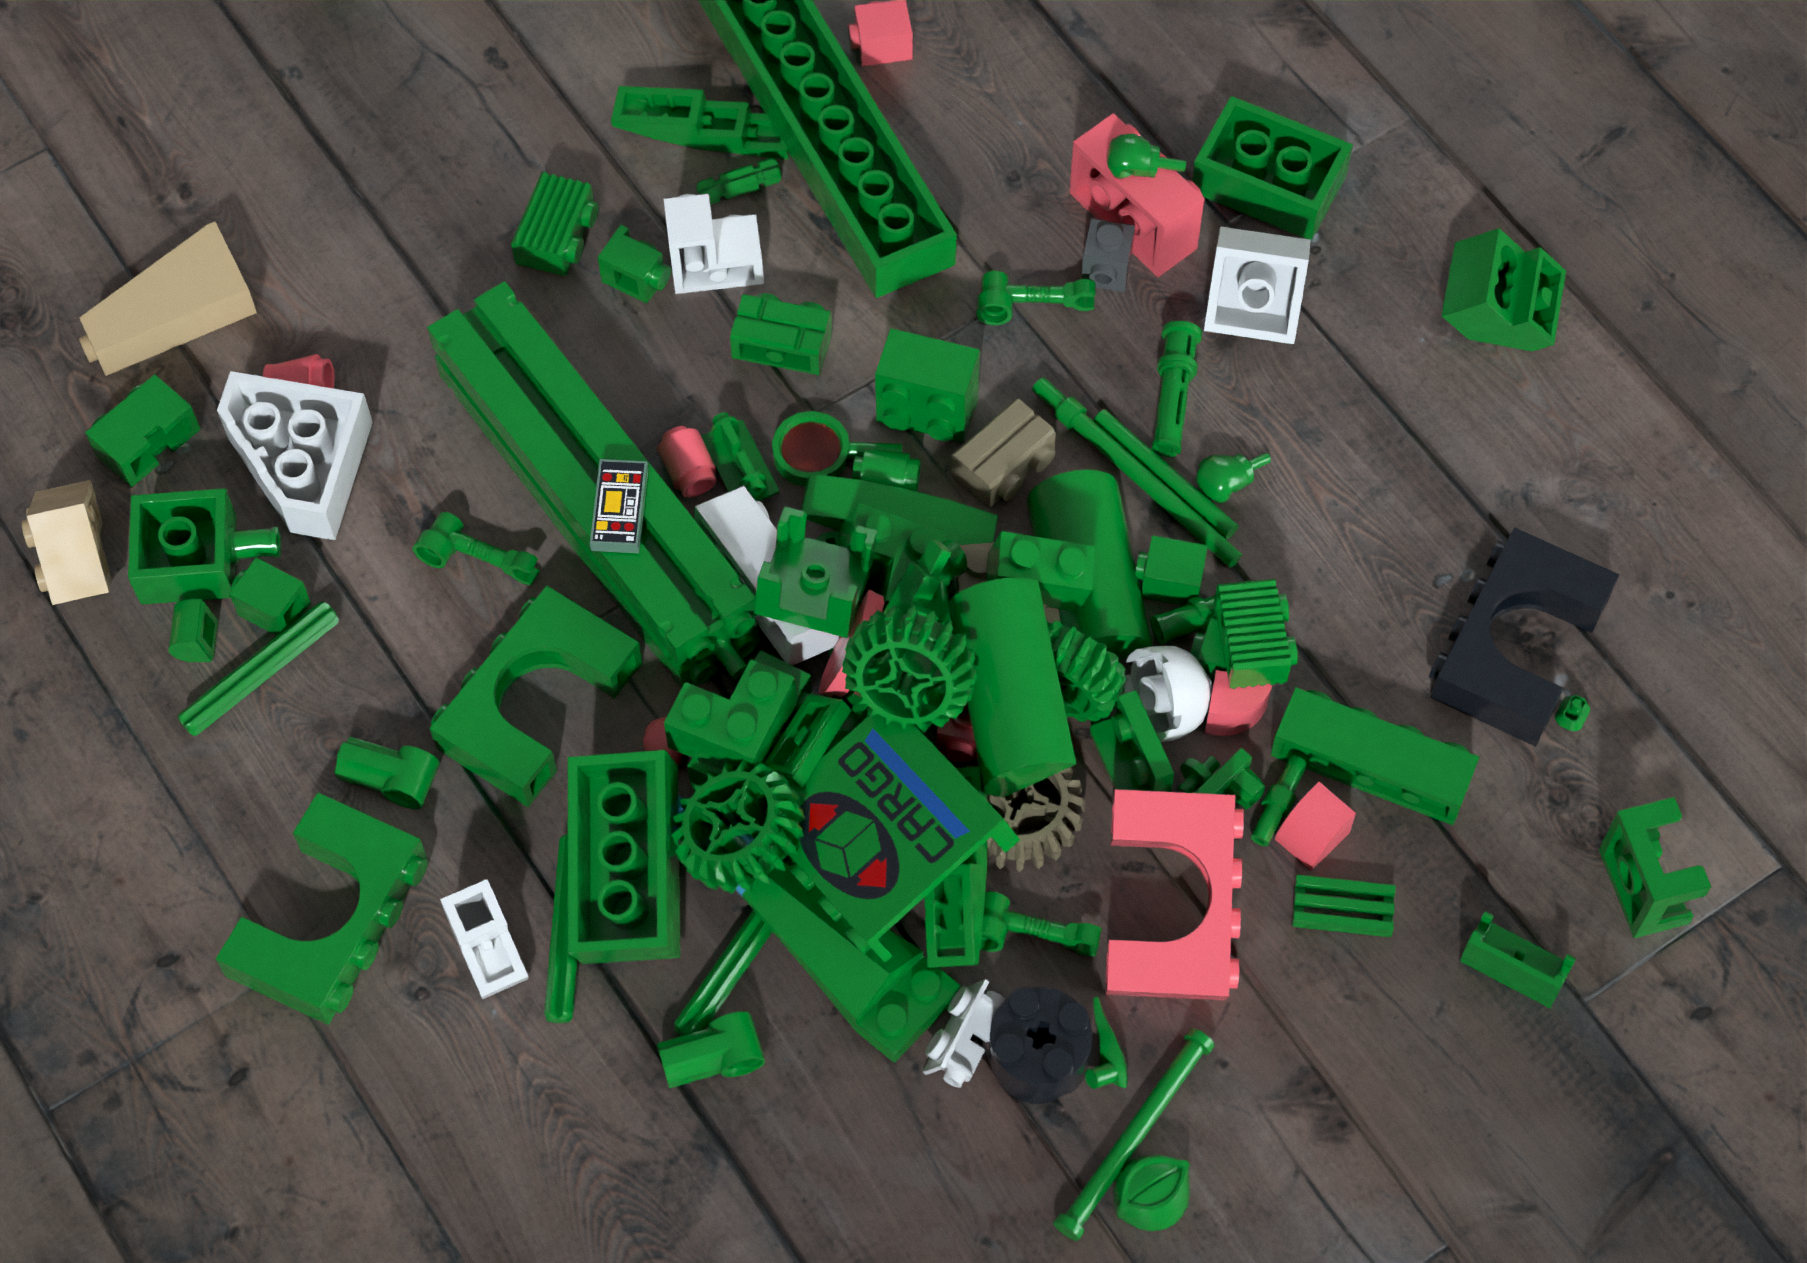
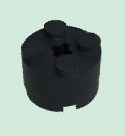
[989,987,1092,1104]

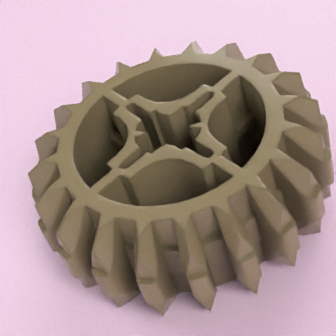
[966,756,1085,872]

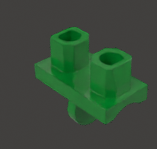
[1177,748,1265,810]

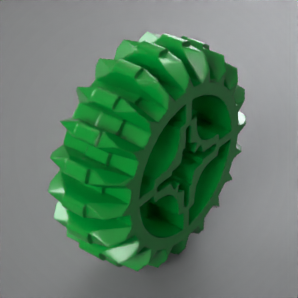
[842,605,977,733]
[1046,620,1127,722]
[671,760,805,894]

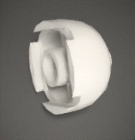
[1123,646,1212,743]

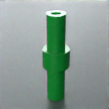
[1250,756,1308,847]

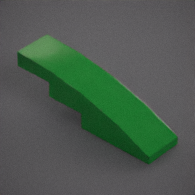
[611,86,790,160]
[800,474,998,545]
[925,766,987,968]

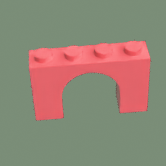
[1105,790,1244,1000]

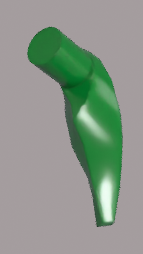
[1085,996,1128,1089]

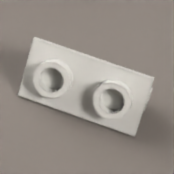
[923,979,1005,1088]

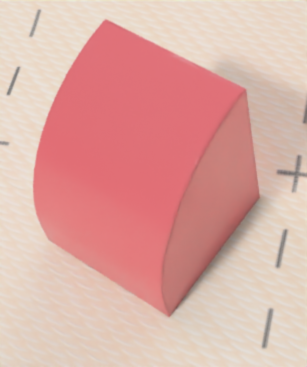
[1205,670,1272,736]
[1275,782,1356,871]

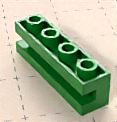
[1271,687,1480,826]

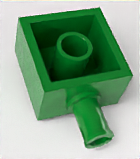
[128,488,281,605]

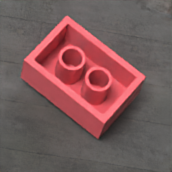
[1070,113,1204,277]

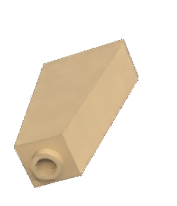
[78,222,257,376]

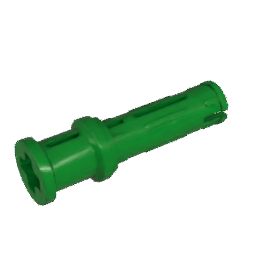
[1152,320,1202,457]

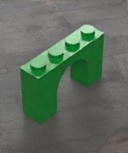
[430,585,643,808]
[215,792,428,1025]

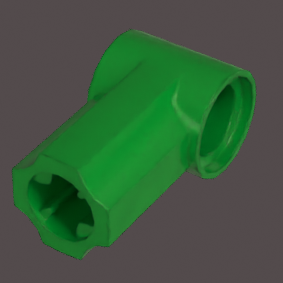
[334,737,440,809]
[657,1012,765,1089]

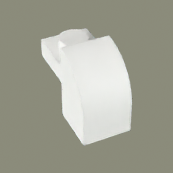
[440,879,529,999]

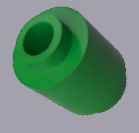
[852,448,921,492]

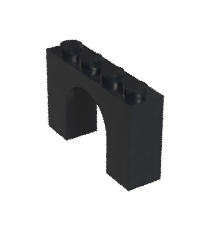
[1429,527,1620,747]

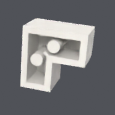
[664,194,764,294]

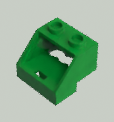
[1442,228,1566,352]

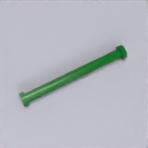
[1053,1028,1215,1241]

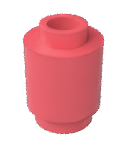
[657,426,717,497]

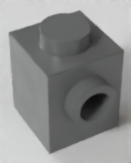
[1081,218,1135,292]

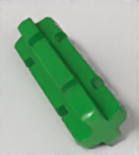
[696,158,781,205]

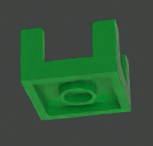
[754,506,877,638]
[1599,797,1712,938]

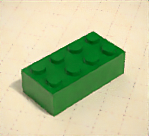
[568,750,680,964]

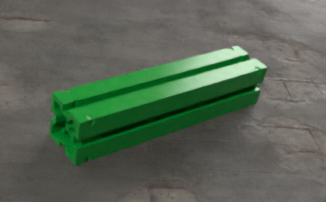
[427,281,761,689]

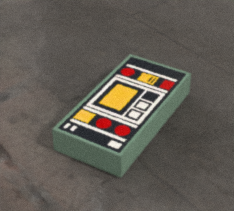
[590,459,649,553]

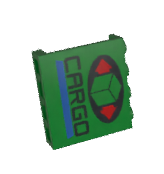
[763,714,1020,962]

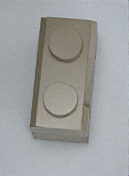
[951,398,1056,508]

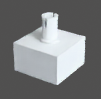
[1204,227,1311,344]

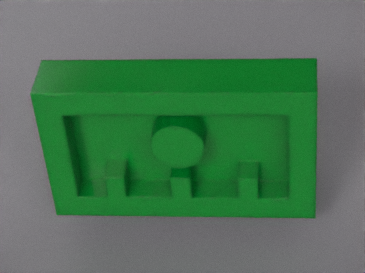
[1090,690,1174,792]

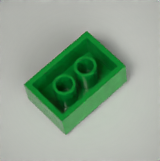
[1192,96,1353,241]

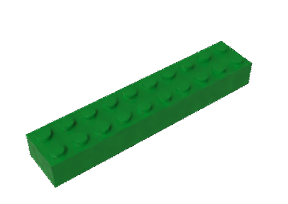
[698,0,957,298]

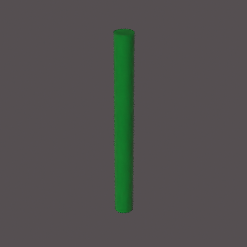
[1093,409,1239,539]

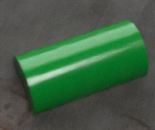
[1027,470,1153,660]
[948,577,1076,798]

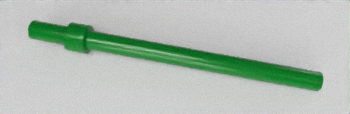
[1032,377,1242,568]

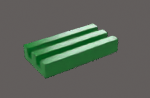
[764,694,851,788]
[1292,875,1396,937]

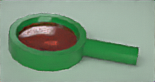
[772,411,902,487]

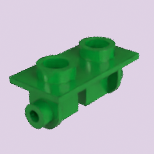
[701,412,780,502]

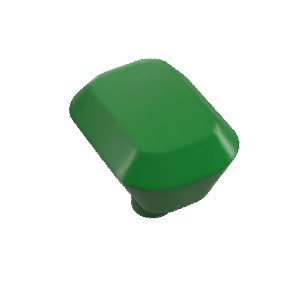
[1555,695,1590,731]

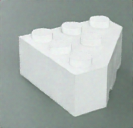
[217,371,373,540]

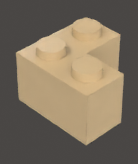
[22,480,112,605]

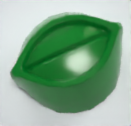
[1113,1154,1190,1231]

